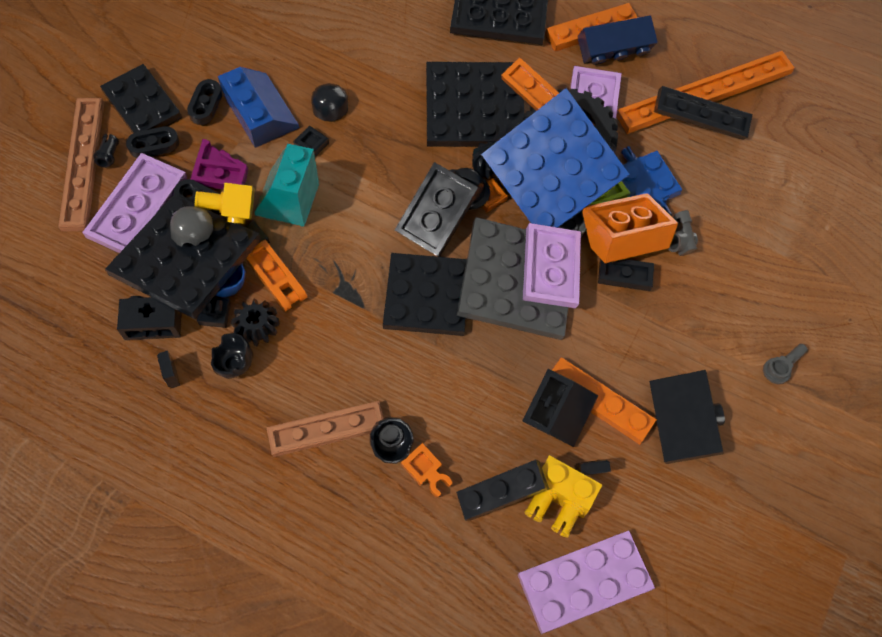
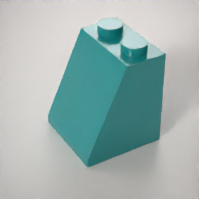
[254,144,319,227]

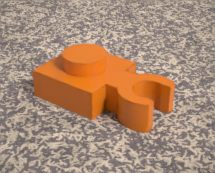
[400,443,452,497]

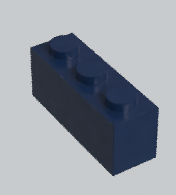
[577,15,658,65]

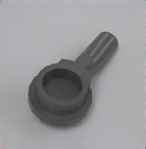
[763,344,808,384]

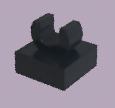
[197,297,231,328]

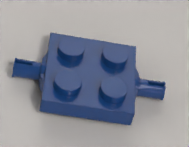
[621,146,682,216]

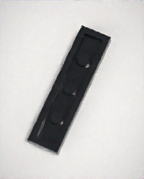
[654,86,753,140]

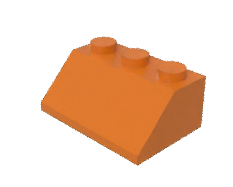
[582,193,678,263]

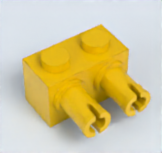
[195,183,255,224]
[524,455,602,538]

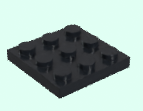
[383,253,467,336]

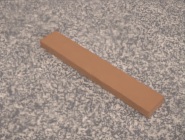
[58,98,104,232]

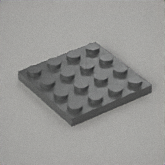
[457,217,568,340]

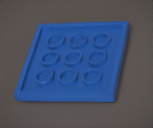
[481,88,630,228]

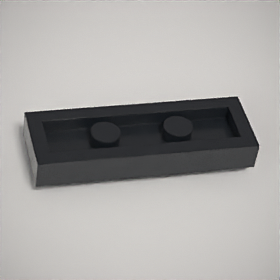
[456,459,549,521]

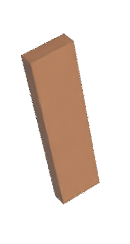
[266,401,383,457]

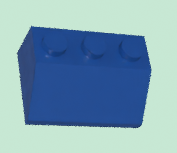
[218,67,300,148]

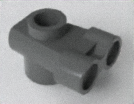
[668,210,698,256]

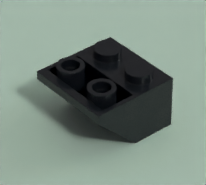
[522,369,598,447]

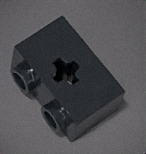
[117,296,182,340]

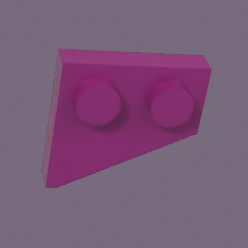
[190,139,248,189]

